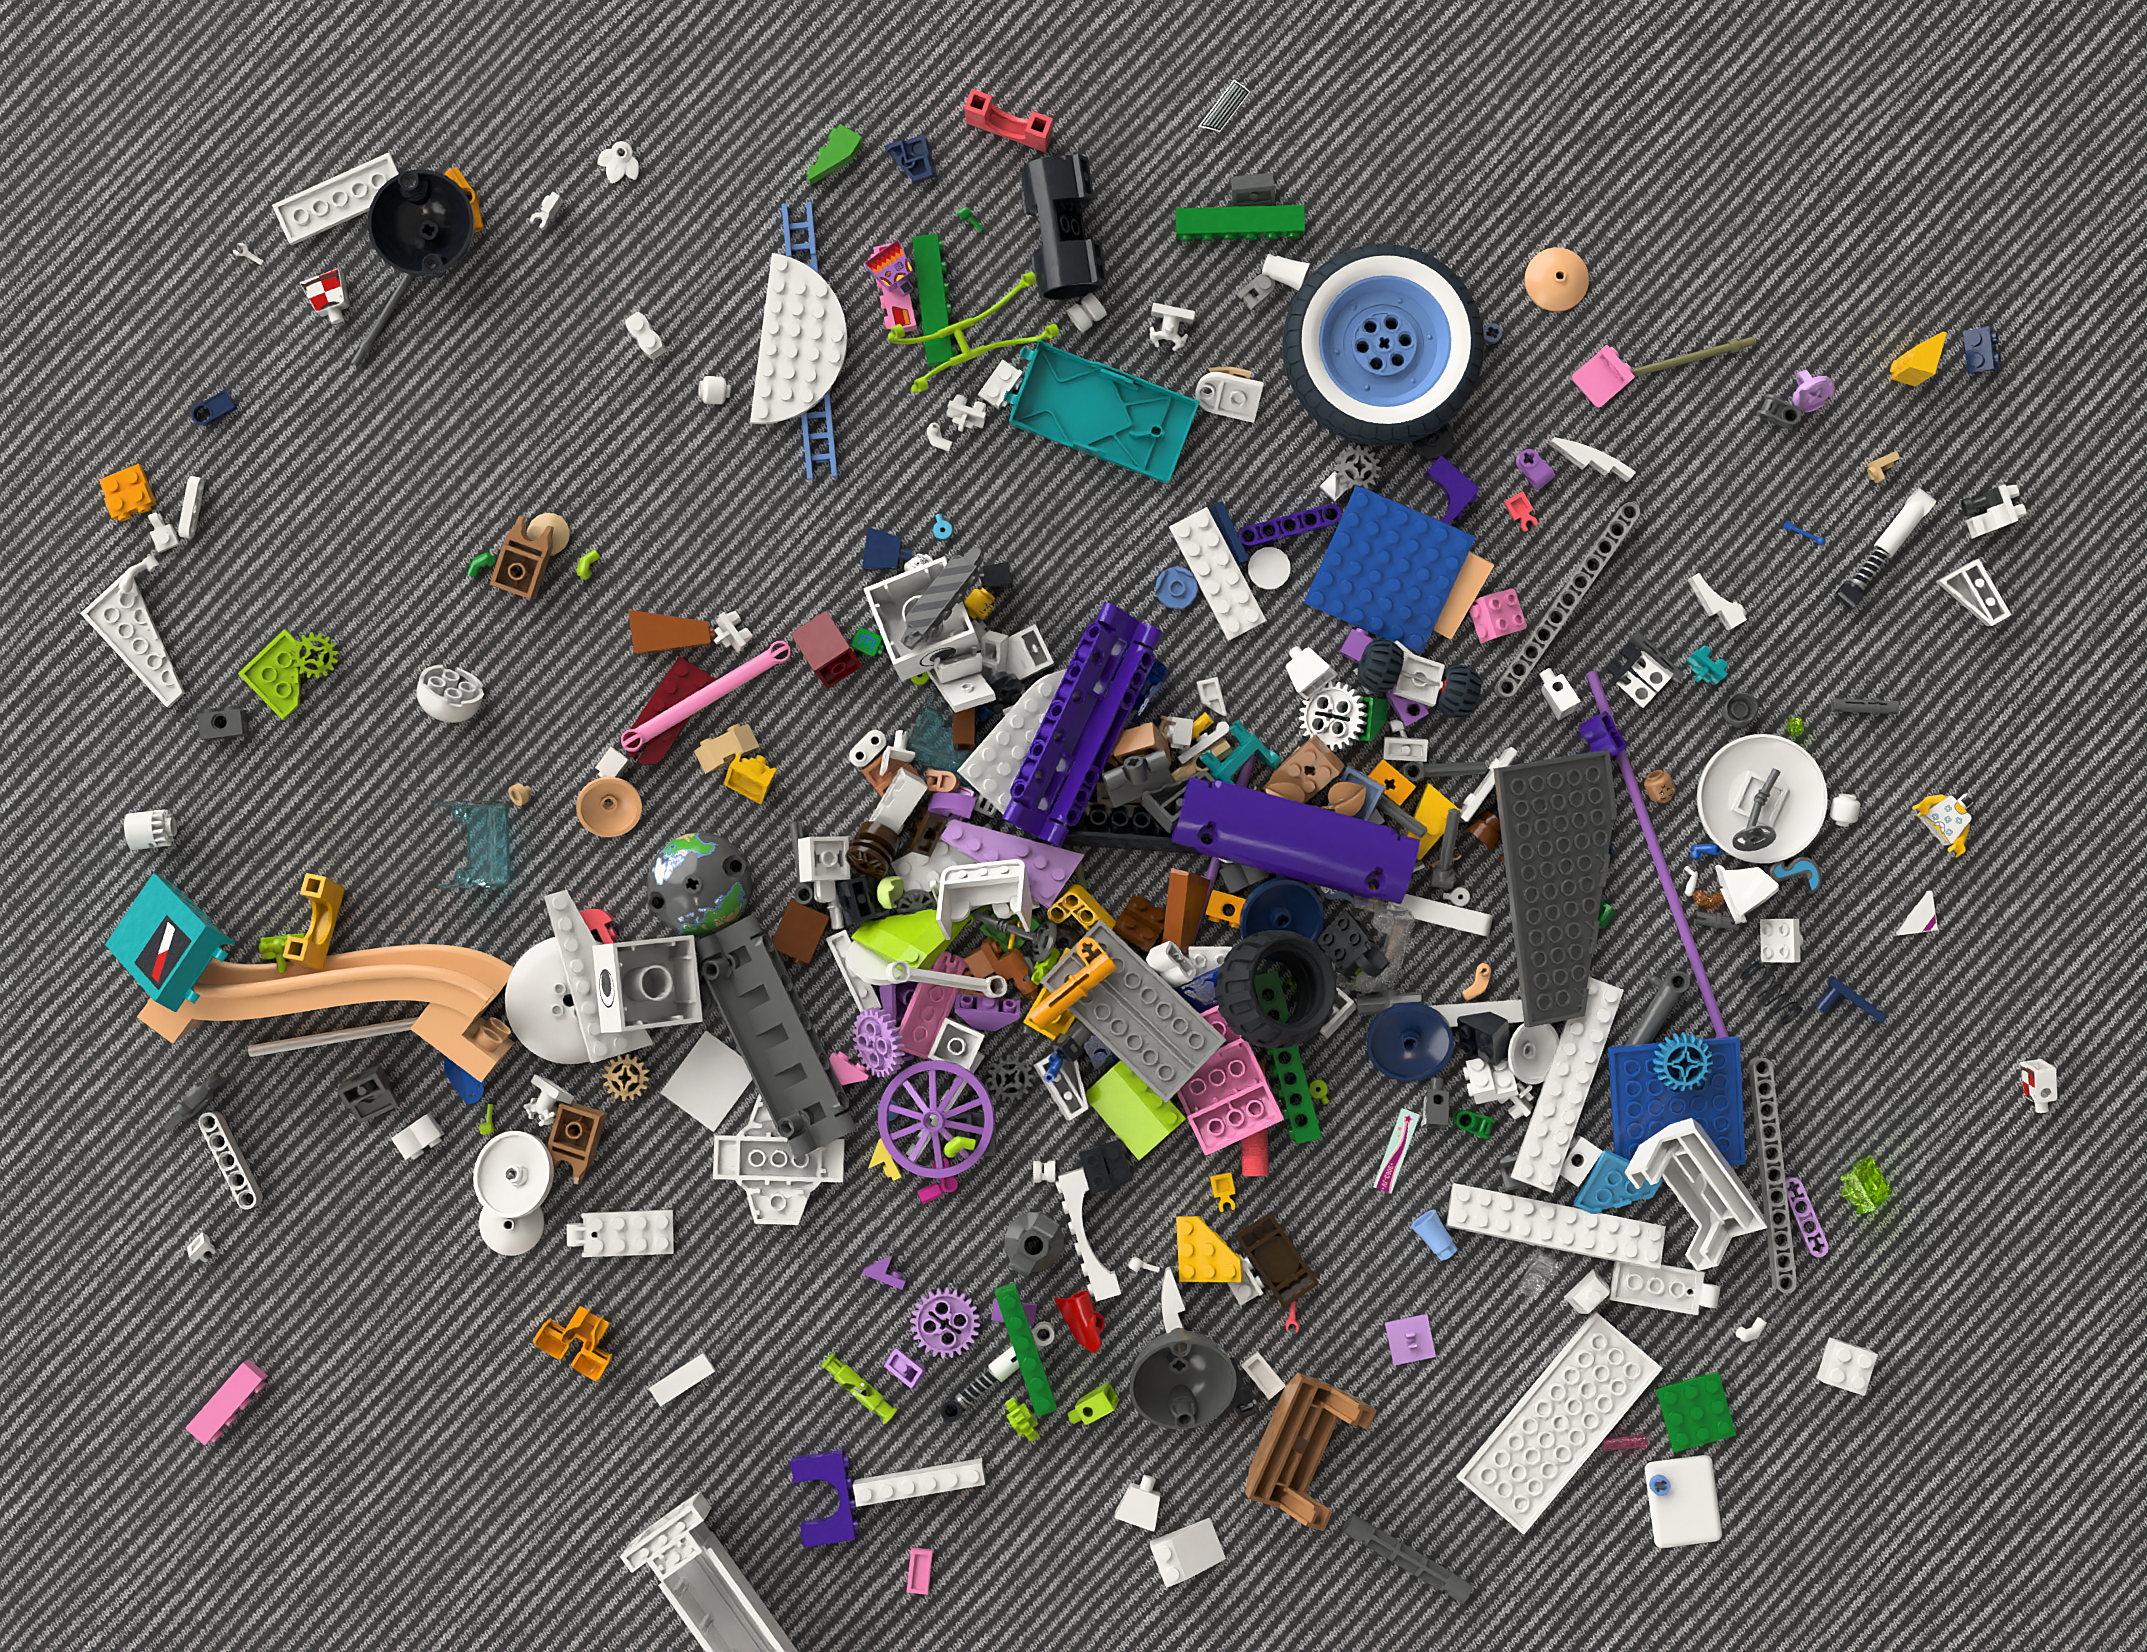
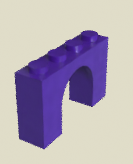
[1425,455,1480,524]
[790,1449,859,1548]

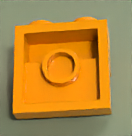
[99,464,157,521]

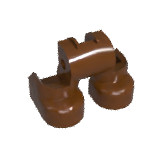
[1463,810,1505,863]

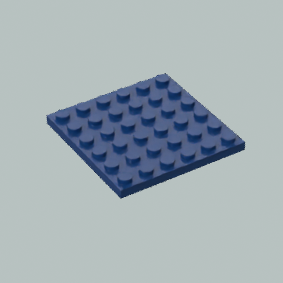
[1304,484,1476,654]
[1608,1036,1746,1166]

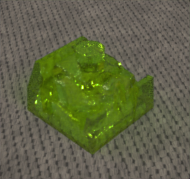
[1840,1155,1893,1214]

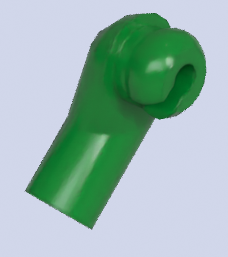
[467,552,496,579]

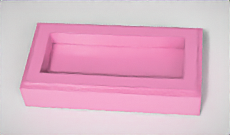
[907,1547,933,1595]

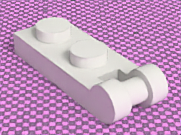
[1177,722,1229,765]

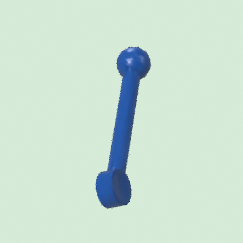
[1784,521,1826,545]

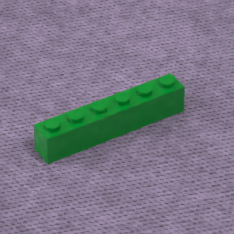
[1175,205,1305,242]
[912,234,957,368]
[994,1282,1057,1417]

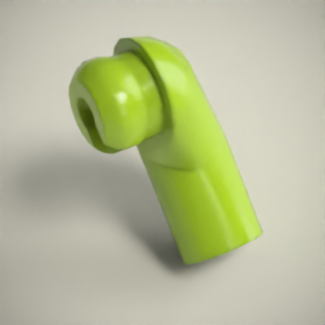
[576,549,601,580]
[944,1136,976,1158]

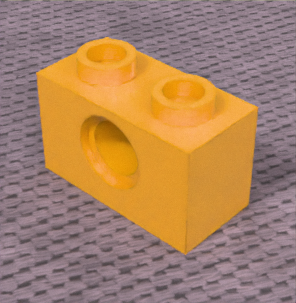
[1204,889,1246,929]

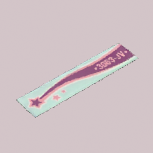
[1373,1108,1420,1193]

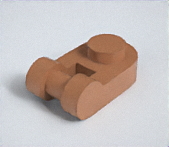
[925,769,960,793]

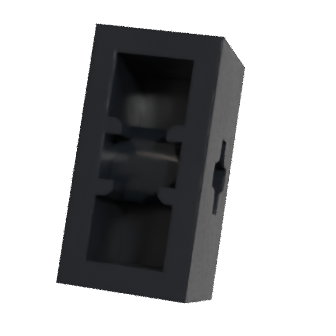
[979,562,1013,592]

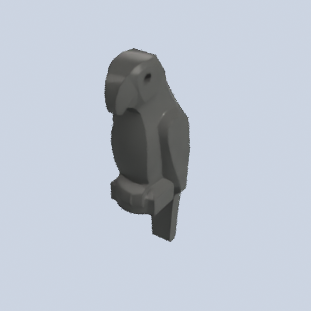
[163,1072,224,1132]

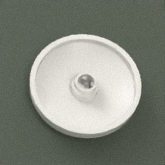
[473,1131,554,1218]

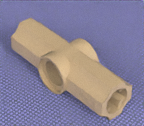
[1171,737,1233,782]

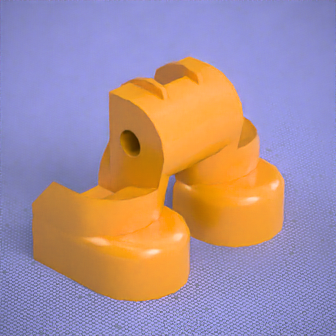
[532,1306,612,1383]

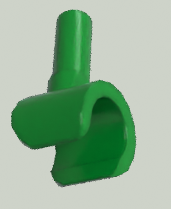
[957,207,984,232]

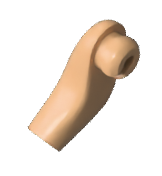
[1462,963,1491,1001]

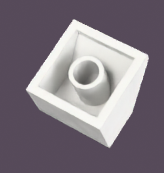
[928,1017,985,1071]

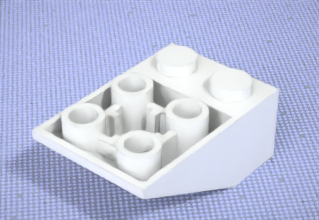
[1002,624,1054,690]

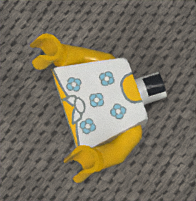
[1912,794,1973,858]

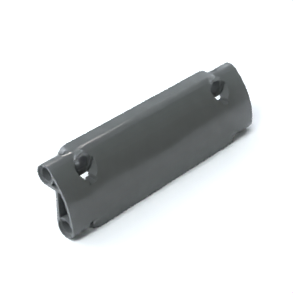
[695,914,857,1159]

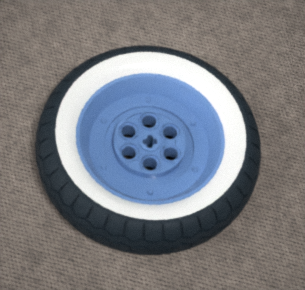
[1282,244,1485,446]

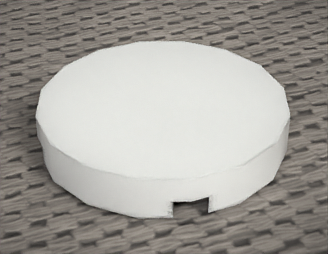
[1248,547,1290,590]

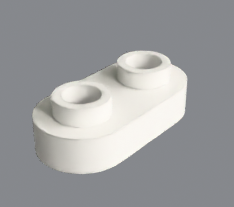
[849,730,886,767]

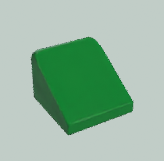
[1598,900,1616,929]

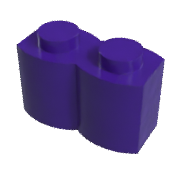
[1579,711,1627,758]

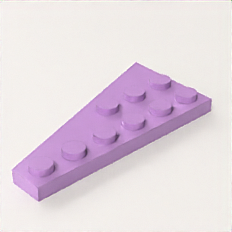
[940,819,1084,909]

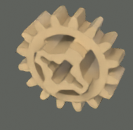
[602,1054,651,1101]

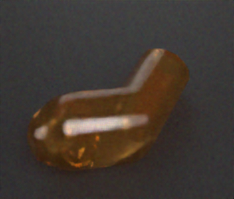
[1693,890,1725,908]

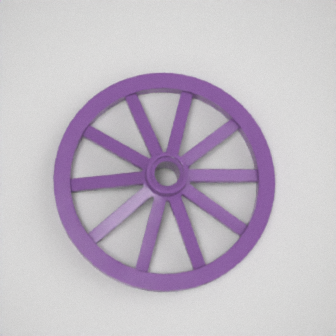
[878,1060,995,1178]

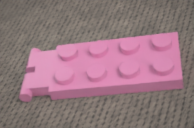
[898,951,968,1060]

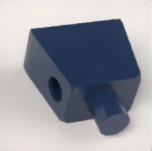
[862,527,913,571]

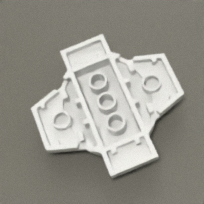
[713,1093,845,1225]

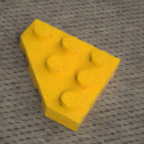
[1176,1216,1244,1282]

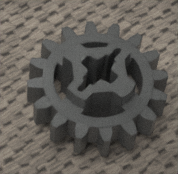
[987,1055,1034,1102]

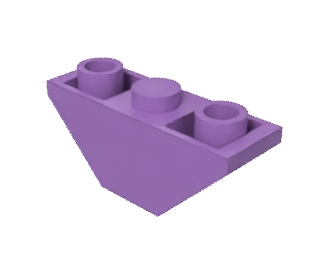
[955,994,1020,1031]

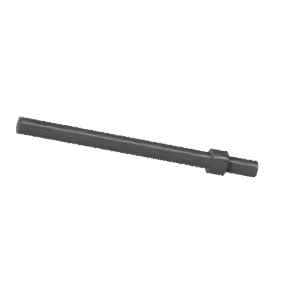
[351,274,415,367]

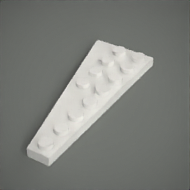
[544,890,653,1063]

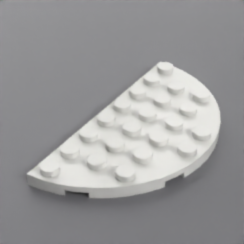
[750,253,848,424]

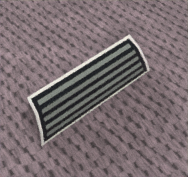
[1198,80,1250,132]

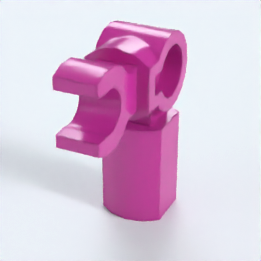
[917,1158,958,1204]

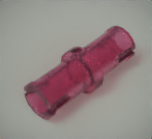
[1602,1434,1648,1452]

